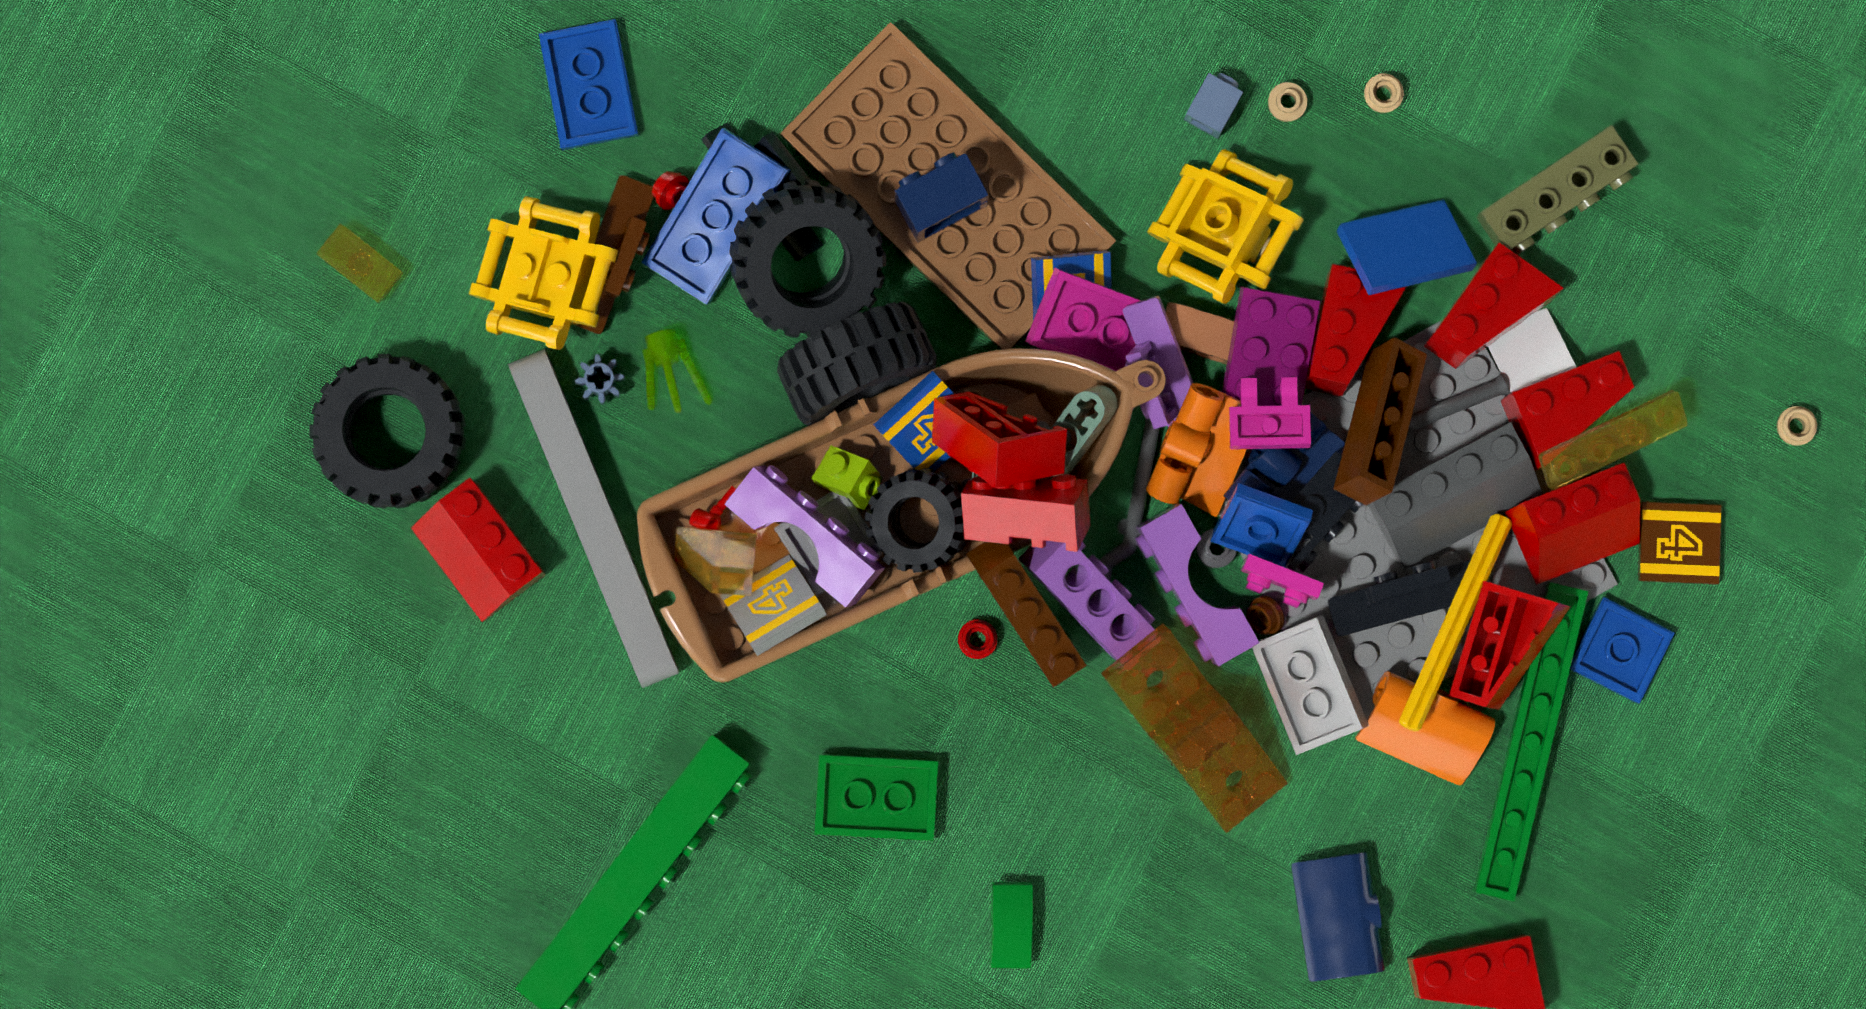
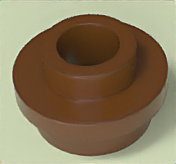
[1246,596,1284,635]

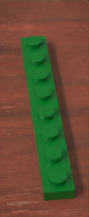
[1473,582,1588,901]

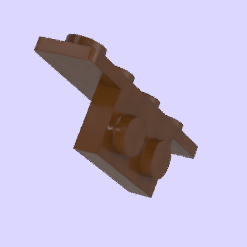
[571,175,653,334]

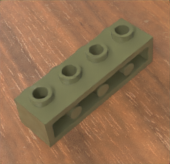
[1476,125,1638,255]

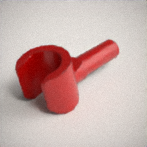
[689,486,736,535]

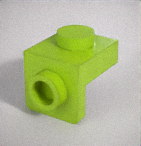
[811,445,882,510]

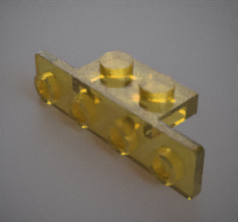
[1538,390,1688,490]

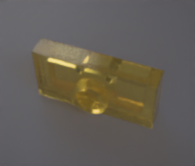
[316,223,404,304]

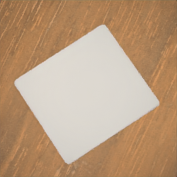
[1488,308,1576,393]

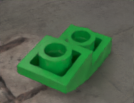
[989,882,1033,969]

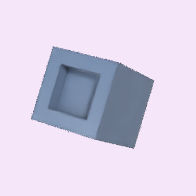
[1184,73,1243,139]

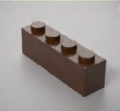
[1333,337,1427,506]
[966,542,1087,688]

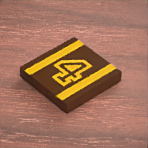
[1638,502,1721,585]

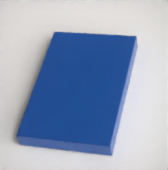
[539,19,639,150]
[1336,200,1477,295]

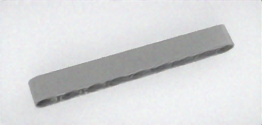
[508,349,679,688]

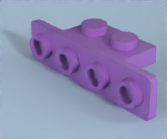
[1123,296,1193,429]

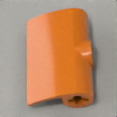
[1146,383,1247,517]
[1355,671,1495,786]

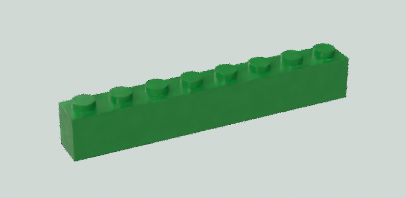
[515,735,752,1009]

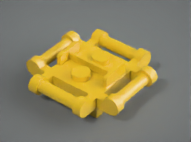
[1147,149,1304,304]
[468,196,618,350]

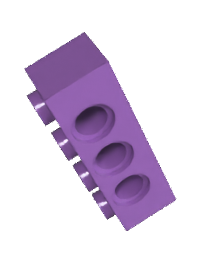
[1018,541,1161,670]

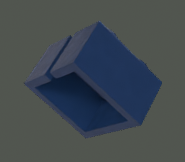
[895,152,988,243]

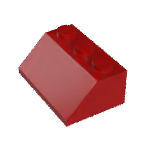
[1505,463,1640,585]
[411,477,546,623]

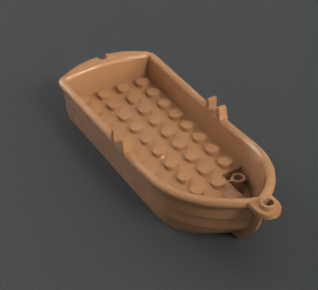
[637,348,1166,683]

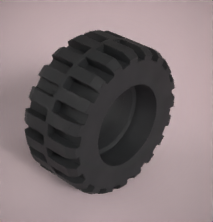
[729,180,886,338]
[777,302,937,426]
[309,354,466,509]

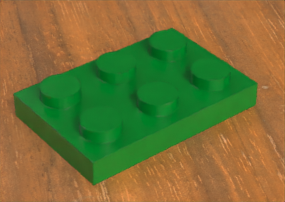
[814,755,938,841]

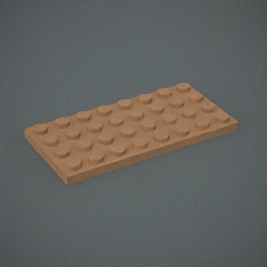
[780,22,1116,350]

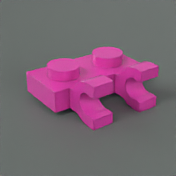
[1229,377,1311,449]
[1241,554,1324,608]

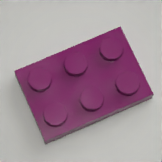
[1222,287,1320,406]

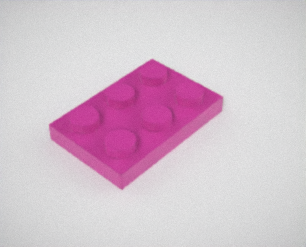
[1025,268,1142,371]

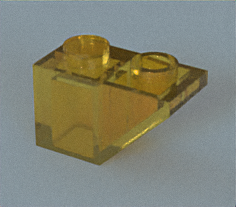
[675,527,757,596]

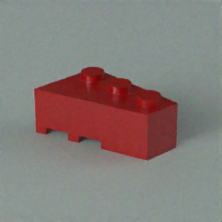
[1500,351,1634,471]
[1449,581,1571,710]

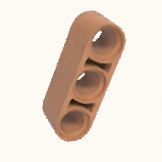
[1165,302,1234,365]

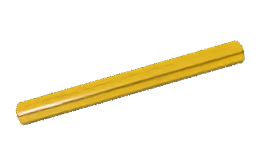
[1399,513,1512,732]

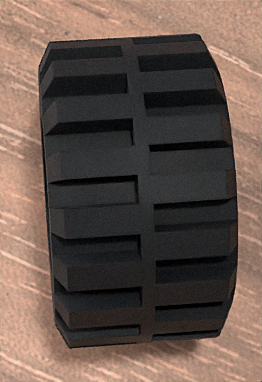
[865,468,966,573]

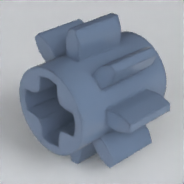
[575,354,625,405]

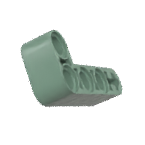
[972,385,1117,480]

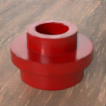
[652,171,689,210]
[958,619,997,659]

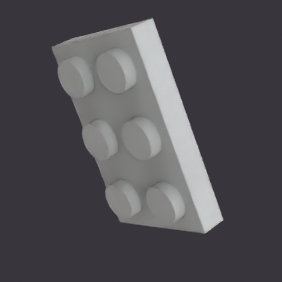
[1252,615,1369,755]

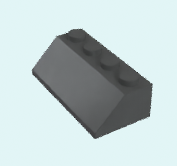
[1368,422,1543,570]

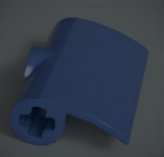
[1223,404,1345,502]
[1291,852,1385,982]

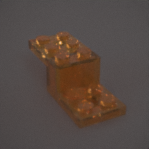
[1101,623,1288,833]

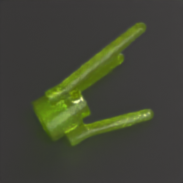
[642,329,712,413]

